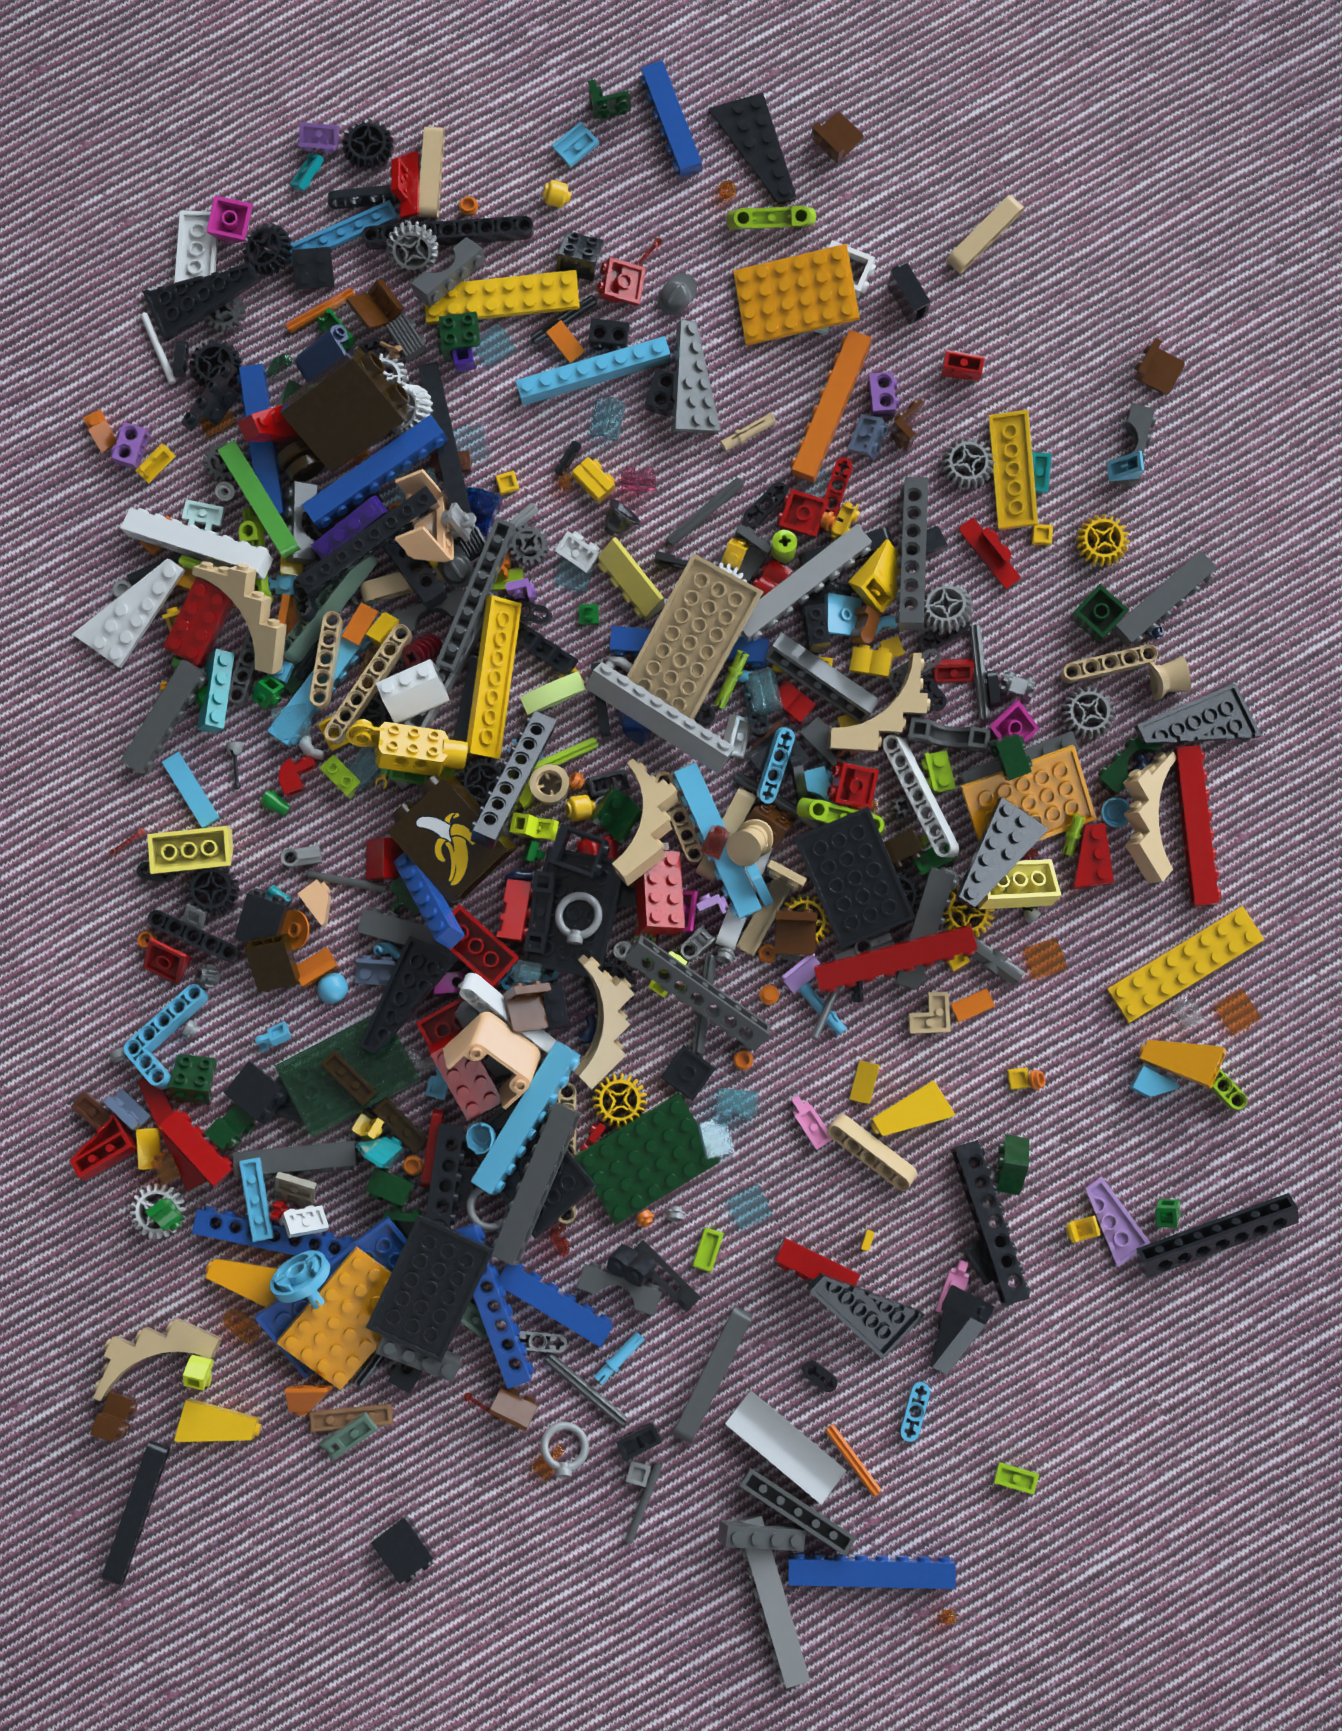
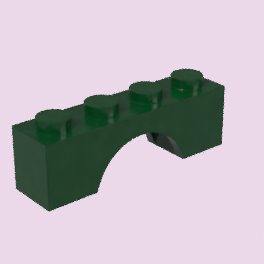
[1097,736,1163,797]

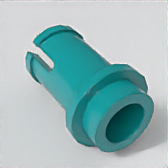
[266,885,292,904]

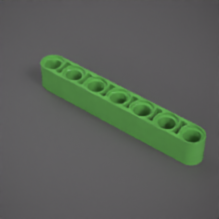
[218,440,301,559]

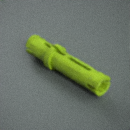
[714,650,749,709]

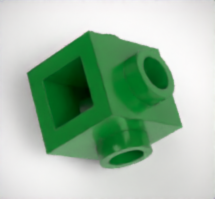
[251,674,285,710]

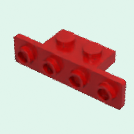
[390,151,420,219]
[958,518,1021,589]

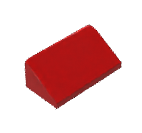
[933,658,974,683]

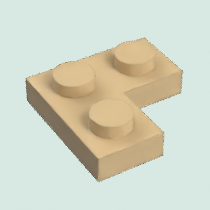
[909,992,951,1034]

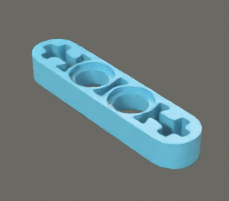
[757,727,795,803]

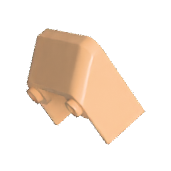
[395,469,454,562]
[443,1012,541,1110]

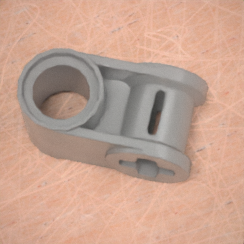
[680,924,717,961]

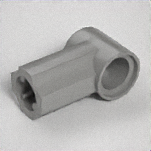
[281,845,322,869]

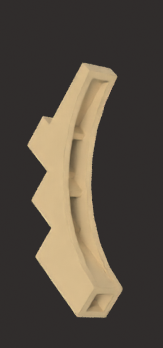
[192,562,287,674]
[827,653,930,752]
[1123,752,1177,883]
[612,759,679,886]
[574,954,634,1089]
[93,1318,223,1401]

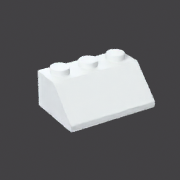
[376,659,450,724]

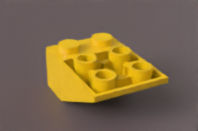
[848,539,901,613]

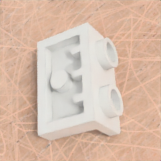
[555,531,600,573]
[279,1205,329,1238]

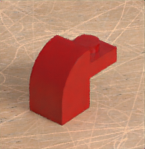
[279,756,318,797]

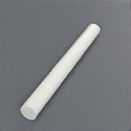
[140,313,176,384]

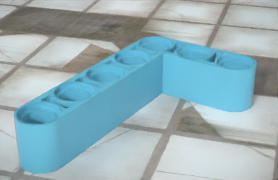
[124,984,208,1090]

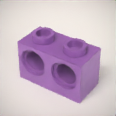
[868,372,899,417]
[111,422,150,470]

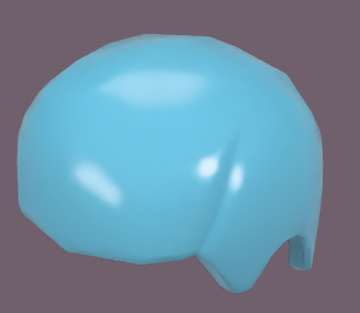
[1101,798,1130,828]
[317,973,348,1004]
[465,1122,496,1154]

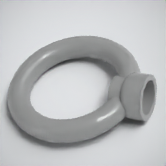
[555,892,602,945]
[466,1186,509,1235]
[540,1422,589,1477]

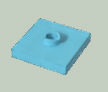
[824,593,861,637]

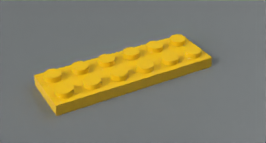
[989,409,1038,530]

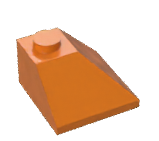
[285,1384,333,1416]

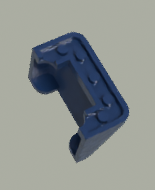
[295,324,348,383]

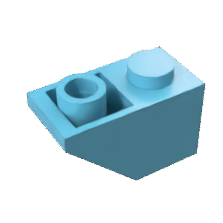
[1129,1065,1180,1098]

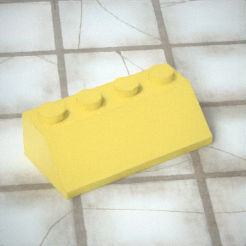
[597,537,664,621]
[147,826,233,874]
[978,859,1061,910]

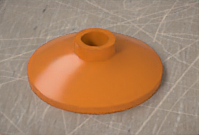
[281,910,309,950]

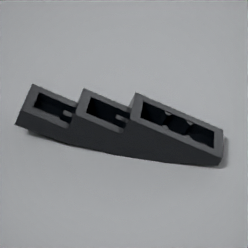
[516,621,579,676]

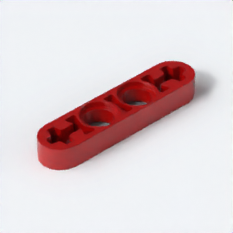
[820,458,853,532]
[421,1109,444,1189]

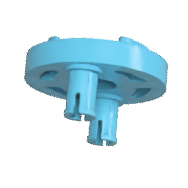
[270,1250,330,1309]

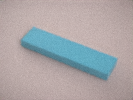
[162,751,220,828]
[239,1157,274,1242]

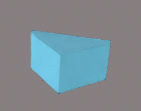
[1107,451,1144,481]

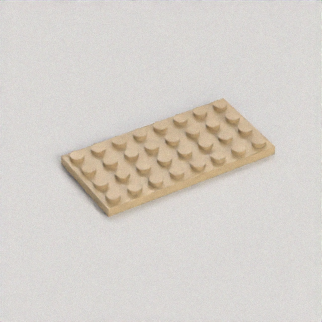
[627,553,764,720]

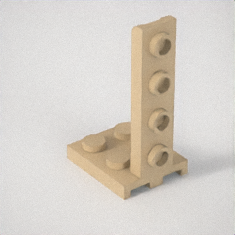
[736,860,807,957]

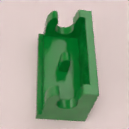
[317,308,356,350]
[912,844,958,878]

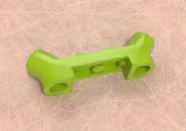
[726,206,816,230]
[239,516,274,604]
[796,797,885,835]

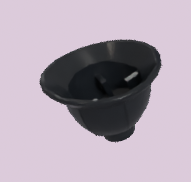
[604,499,642,536]

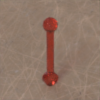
[634,238,662,266]
[109,828,146,855]
[464,1392,500,1420]

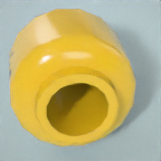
[542,180,571,208]
[565,795,596,821]

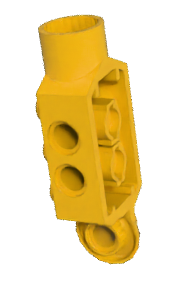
[346,719,468,776]

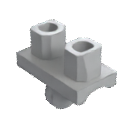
[441,503,476,542]

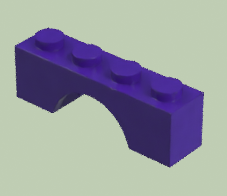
[311,495,388,559]

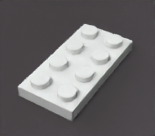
[174,211,218,284]

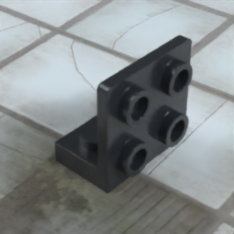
[556,232,604,281]

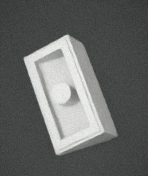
[723,715,750,759]

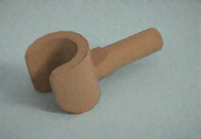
[379,341,402,359]

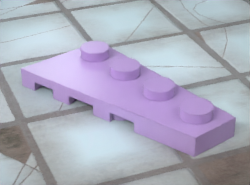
[1085,1176,1150,1267]

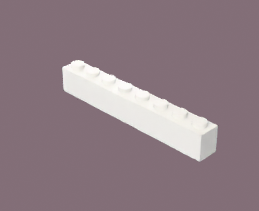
[120,508,273,580]

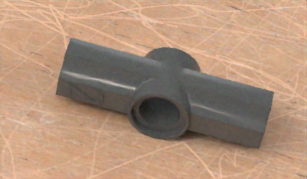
[832,929,894,960]
[970,937,1025,986]

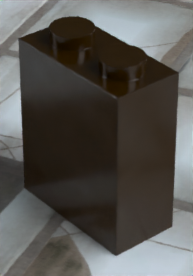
[245,933,300,992]

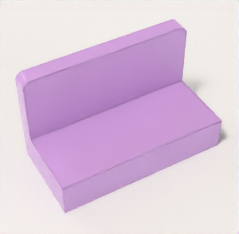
[781,954,821,994]

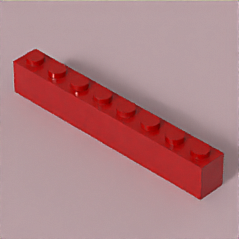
[1173,745,1221,907]
[814,924,978,993]

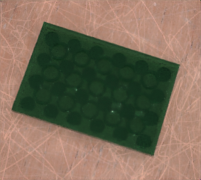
[275,1014,421,1138]

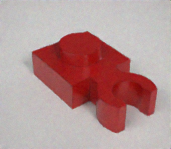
[579,1123,607,1151]
[269,1200,289,1222]

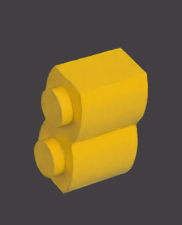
[849,644,894,678]

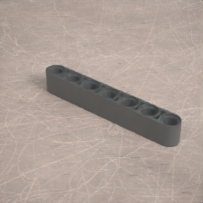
[672,1306,753,1444]

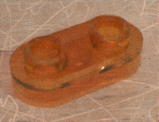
[223,1309,260,1343]

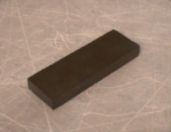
[320,1050,378,1107]
[372,1097,428,1154]

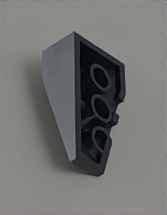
[930,1285,994,1375]

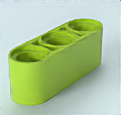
[1209,1069,1247,1110]

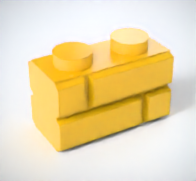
[571,457,616,504]

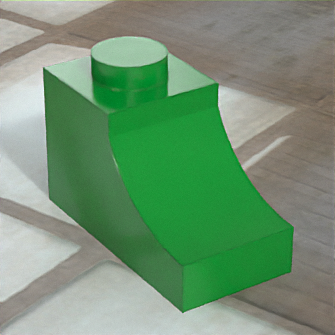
[145,1199,185,1232]

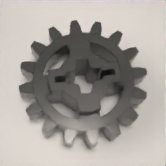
[204,296,246,333]
[203,440,246,482]
[509,523,550,567]

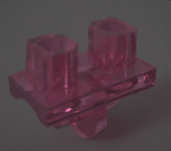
[621,466,656,497]

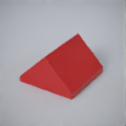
[366,837,404,880]
[143,938,193,985]

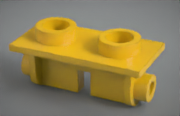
[135,443,176,483]
[830,502,860,540]

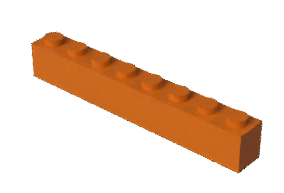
[790,330,872,483]

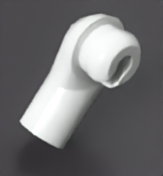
[605,656,633,673]
[299,736,325,760]

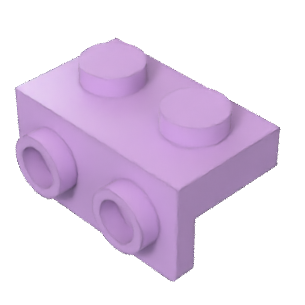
[696,893,729,914]

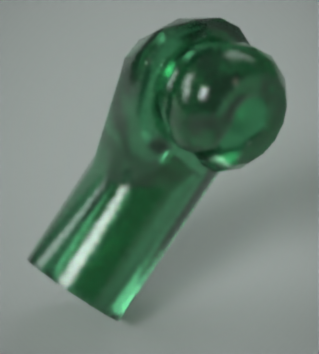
[266,353,293,377]

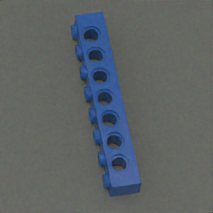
[192,1206,354,1260]
[455,1222,534,1389]

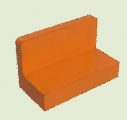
[278,594,308,637]
[297,947,339,988]

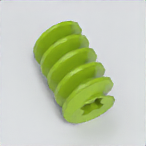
[771,530,797,563]

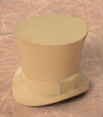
[1148,656,1191,701]
[529,764,569,805]
[726,819,773,866]

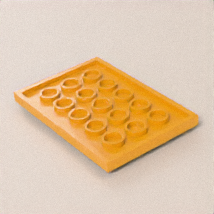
[733,244,860,346]
[960,745,1097,843]
[276,1246,391,1391]

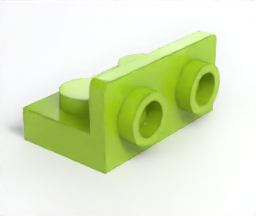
[921,750,956,794]
[320,755,361,799]

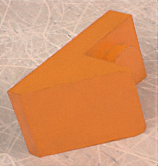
[83,409,117,453]

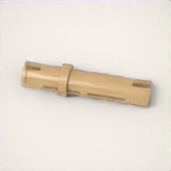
[720,413,776,452]

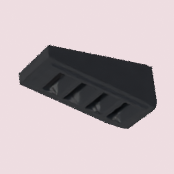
[585,769,630,800]

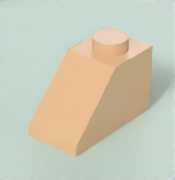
[297,879,332,927]

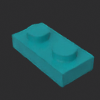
[289,154,324,191]
[1032,452,1052,494]

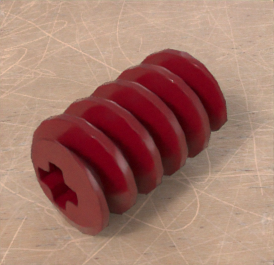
[402,633,443,668]

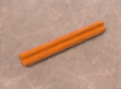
[285,288,355,333]
[825,1424,881,1497]

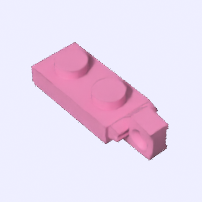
[791,1095,833,1150]
[935,1260,969,1314]

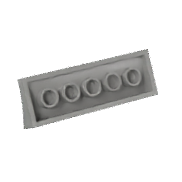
[725,1390,847,1505]

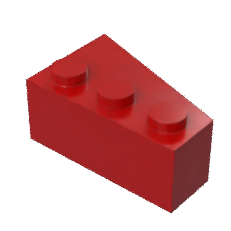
[237,404,302,444]
[1071,823,1114,890]
[496,879,533,944]
[69,1112,137,1181]

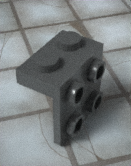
[718,524,772,582]

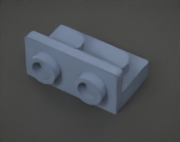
[848,414,888,461]
[355,955,397,986]
[104,1089,151,1131]

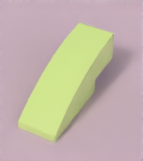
[520,672,586,715]

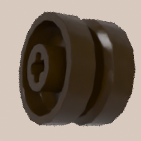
[275,439,326,484]

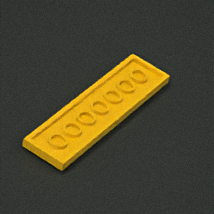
[425,270,580,325]
[467,595,522,759]
[1106,906,1265,1023]

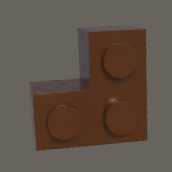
[90,1390,138,1442]

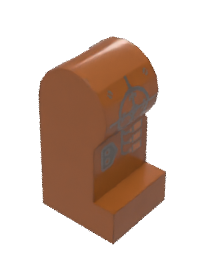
[851,605,881,645]

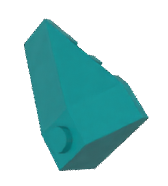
[355,1136,405,1169]

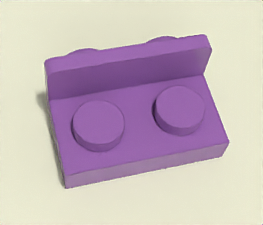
[505,578,537,604]

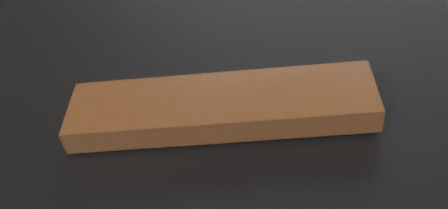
[309,1403,393,1433]

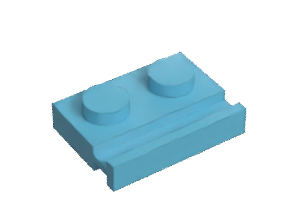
[552,122,599,168]

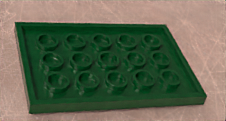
[574,1092,720,1226]

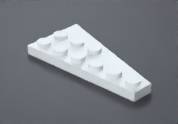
[73,559,186,668]

